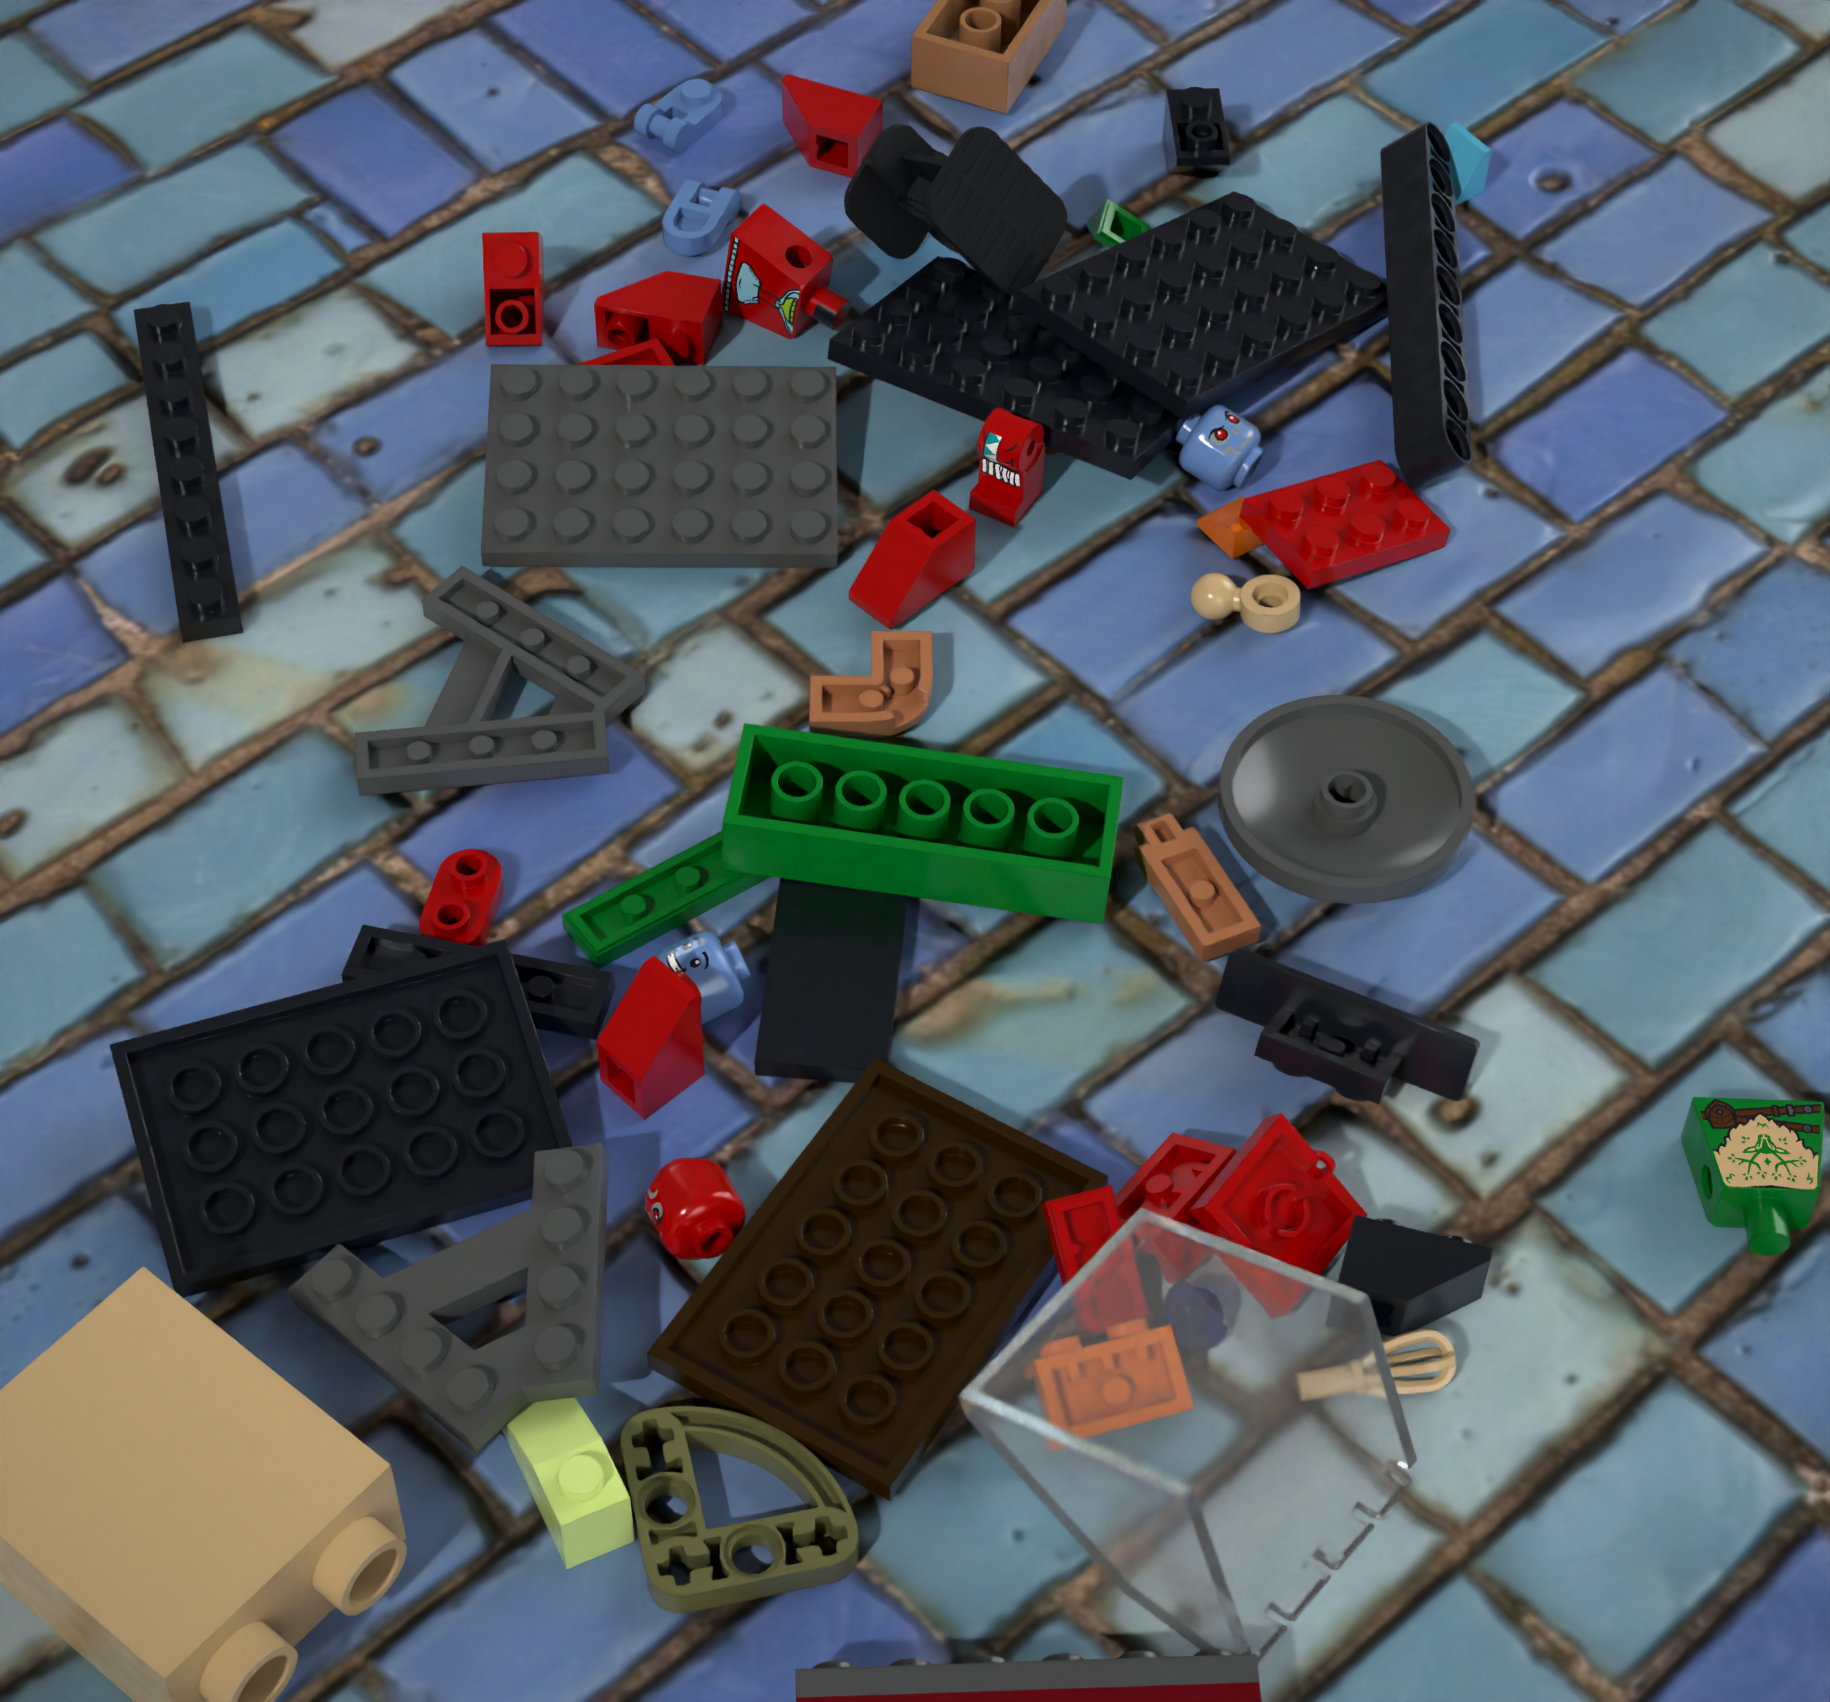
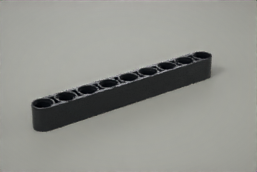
[1380,121,1473,489]

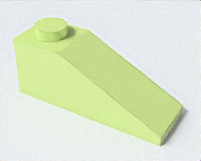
[502,1398,635,1569]

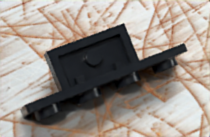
[1215,948,1480,1104]

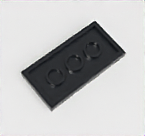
[754,878,908,1083]

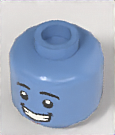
[656,930,751,1025]

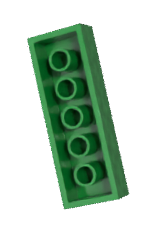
[722,723,1124,924]

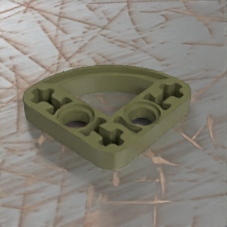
[620,1406,859,1613]

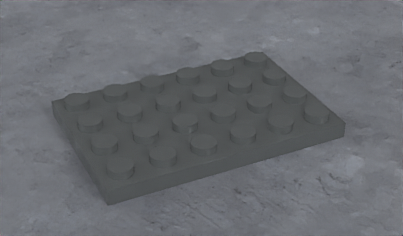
[481,364,838,568]

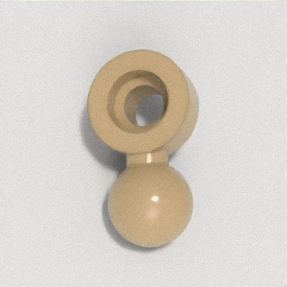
[1191,572,1301,633]

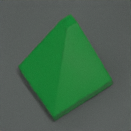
[1087,199,1151,248]

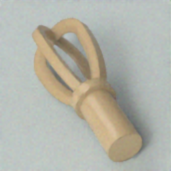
[1301,1329,1456,1396]

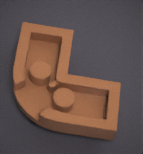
[809,631,933,738]

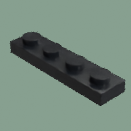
[341,925,615,1040]

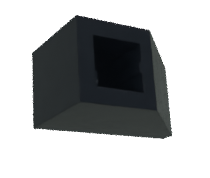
[1162,87,1231,174]
[1330,1215,1493,1337]

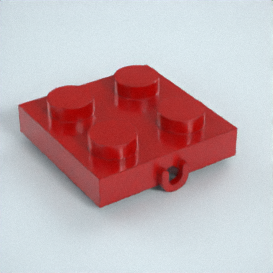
[1189,1113,1368,1313]

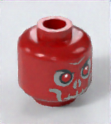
[645,1157,746,1261]

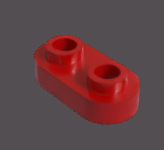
[419,849,504,946]

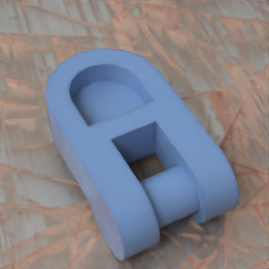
[634,79,723,153]
[662,179,741,257]

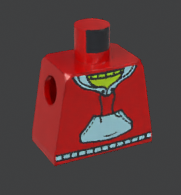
[721,203,851,339]

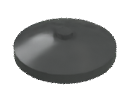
[1218,695,1475,904]

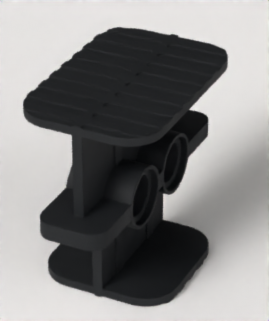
[844,123,1068,296]

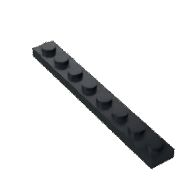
[134,301,243,643]

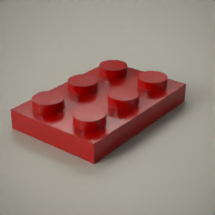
[1239,459,1451,589]

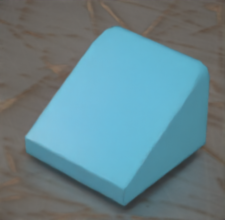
[1444,122,1491,205]

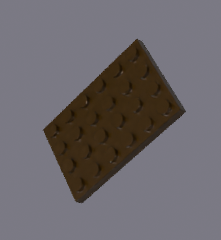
[647,1058,1108,1501]

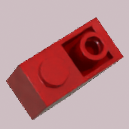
[782,74,883,178]
[482,232,545,346]
[594,271,722,365]
[849,489,976,630]
[597,955,705,1120]

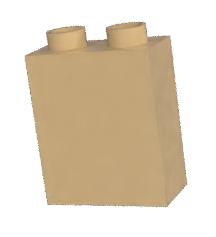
[0,1266,407,1702]

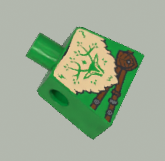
[1681,1097,1824,1256]

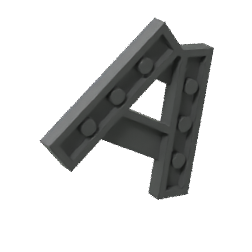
[355,566,646,796]
[287,1143,609,1453]

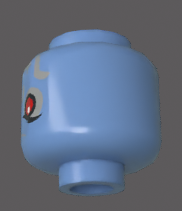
[1175,405,1265,492]

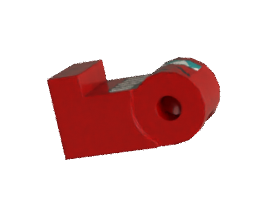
[969,407,1045,528]

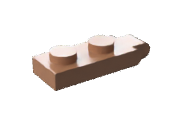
[1134,813,1261,963]

